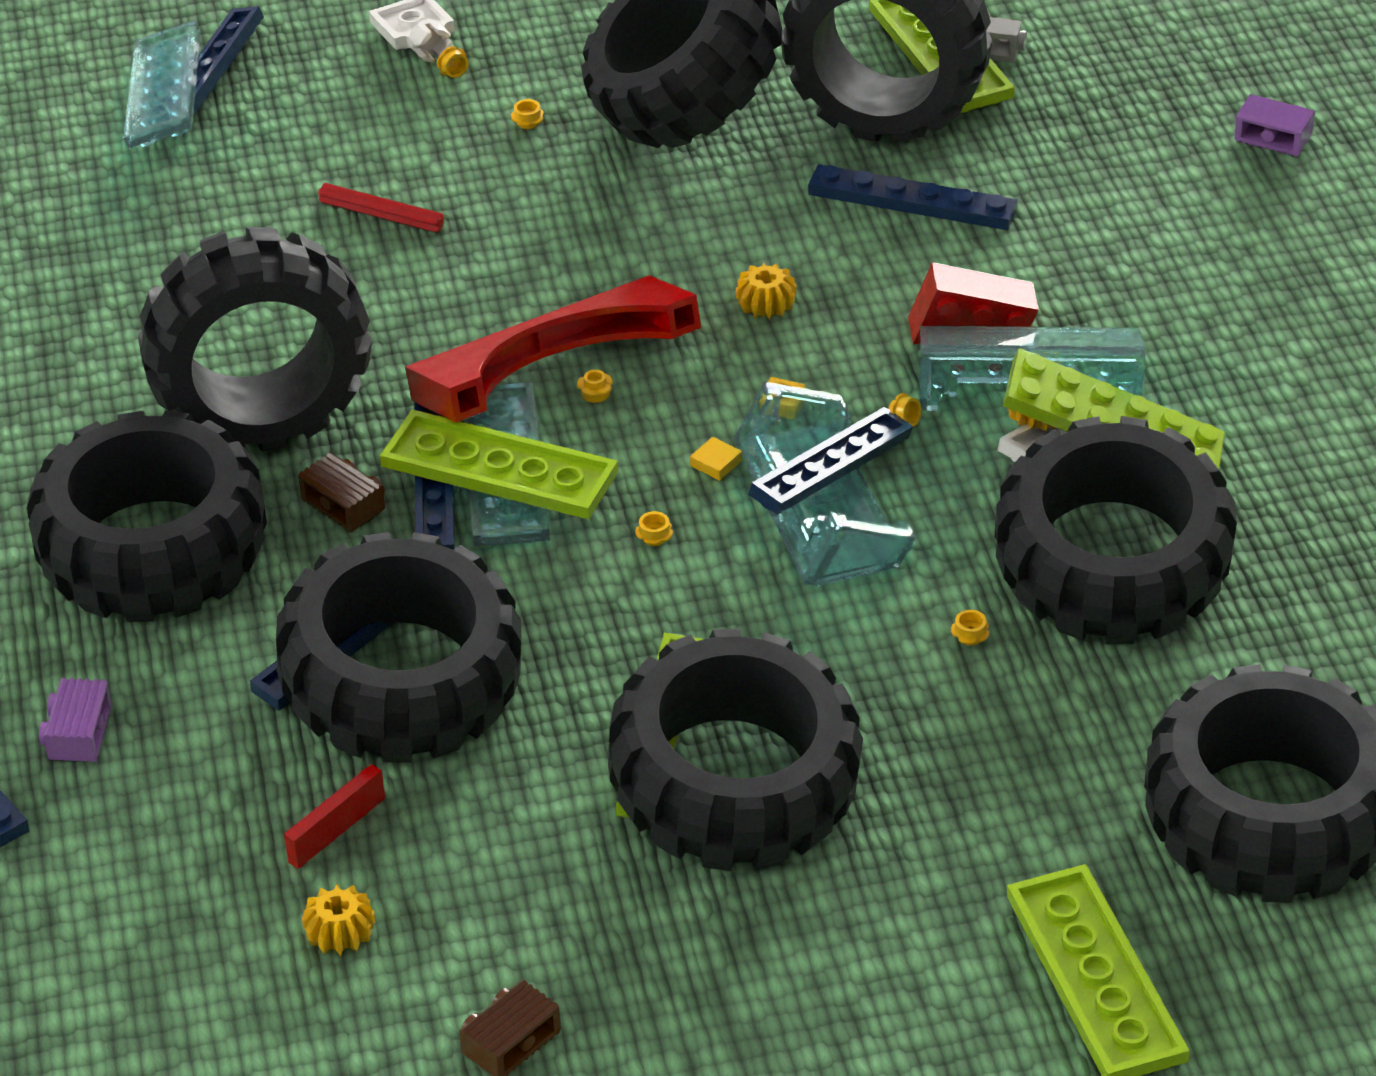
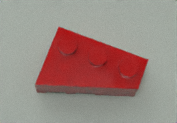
[908,262,1039,344]

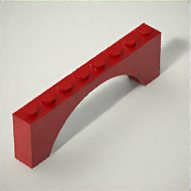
[405,275,702,423]

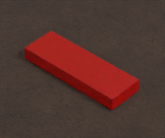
[284,764,385,869]

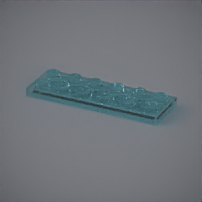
[123,20,201,149]
[463,382,550,547]

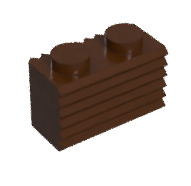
[298,452,385,532]
[459,979,561,1076]

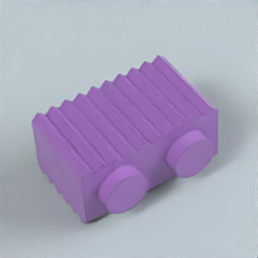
[1234,94,1315,157]
[39,677,112,762]

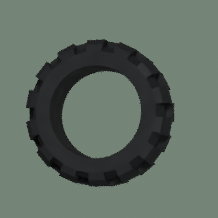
[581,0,782,148]
[781,0,992,142]
[138,227,372,452]
[26,410,267,622]
[994,416,1237,644]
[276,532,521,762]
[607,629,863,871]
[1144,664,1376,903]

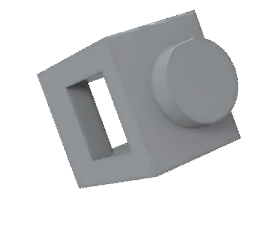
[986,13,1027,63]

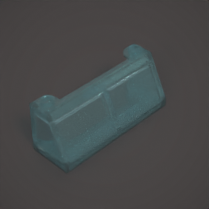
[919,326,1145,411]
[733,381,916,586]

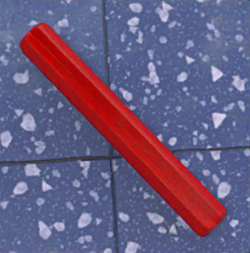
[318,183,445,233]

